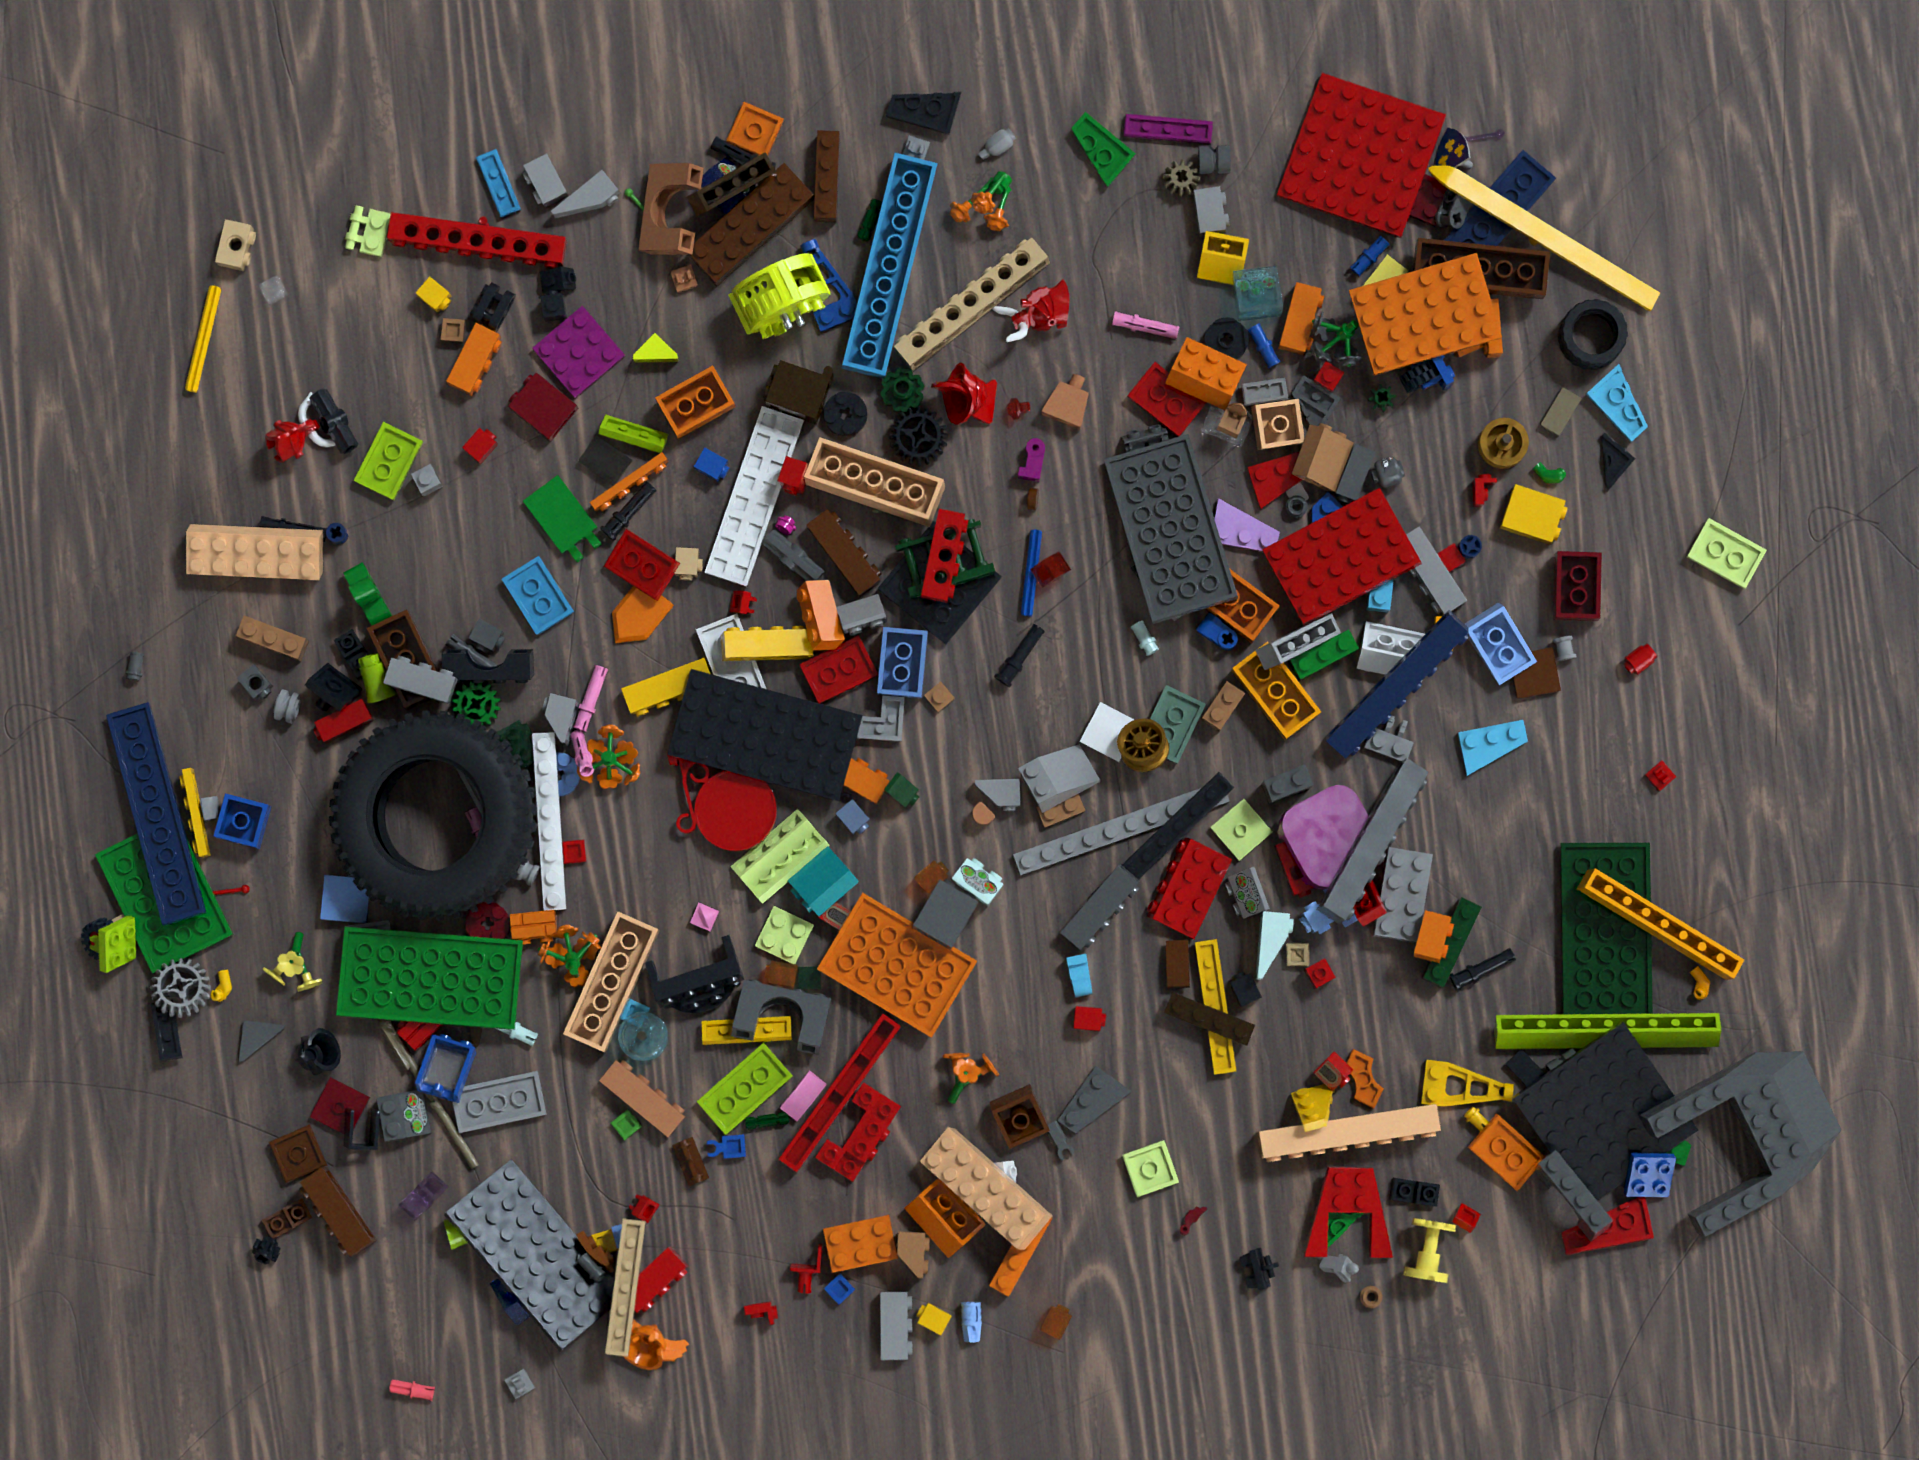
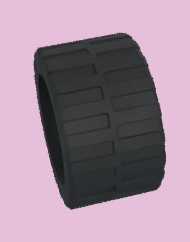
[1558,299,1628,370]

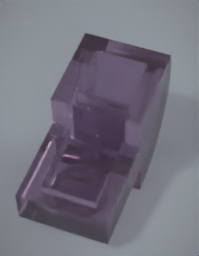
[399,1171,448,1221]

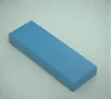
[476,149,521,218]

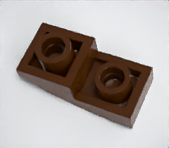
[1166,940,1190,989]
[261,1198,312,1239]

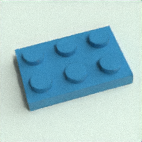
[502,556,574,635]

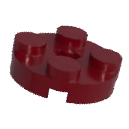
[465,902,511,939]

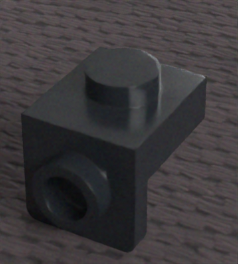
[540,267,576,294]

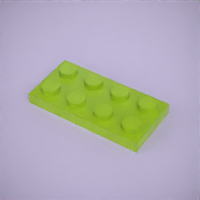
[696,1043,793,1135]

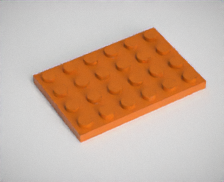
[1349,253,1502,376]
[817,893,977,1038]

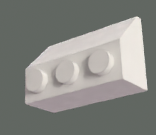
[1357,621,1425,682]

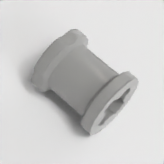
[1553,636,1576,661]

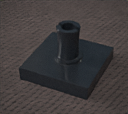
[305,663,363,712]

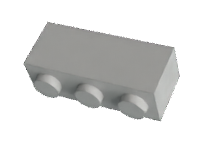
[383,656,457,704]
[880,1291,912,1360]

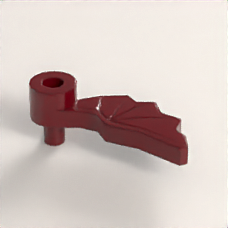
[1180,1206,1207,1236]

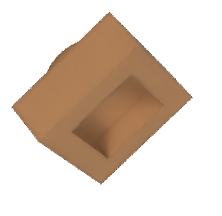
[441,318,466,343]
[924,681,955,713]

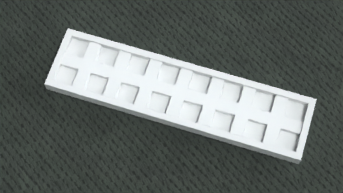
[705,406,804,587]

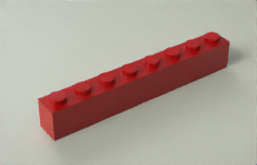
[779,1014,901,1172]

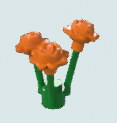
[950,171,1012,232]

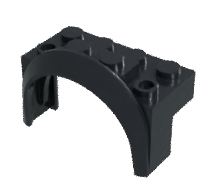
[645,935,745,1013]

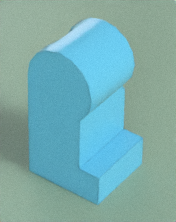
[1066,954,1093,998]

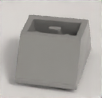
[836,594,887,636]

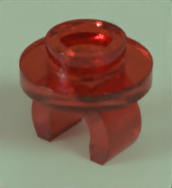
[1007,398,1031,420]

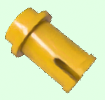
[1464,1107,1489,1132]

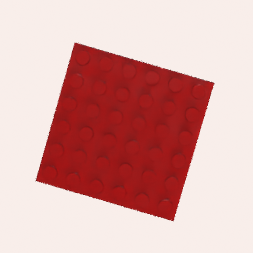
[1277,73,1446,238]

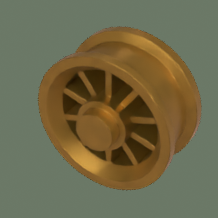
[1117,718,1169,772]

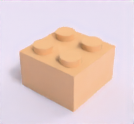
[1251,399,1305,450]

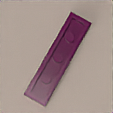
[1124,114,1213,144]

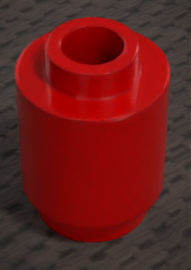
[1623,643,1657,675]

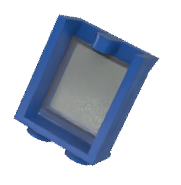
[415,1034,476,1103]

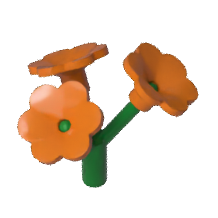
[943,1053,999,1104]

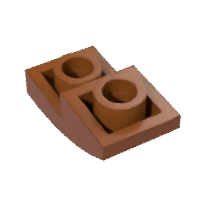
[576,1231,615,1273]

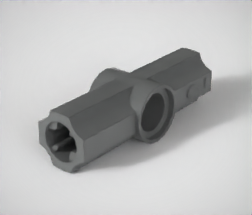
[762,529,825,581]

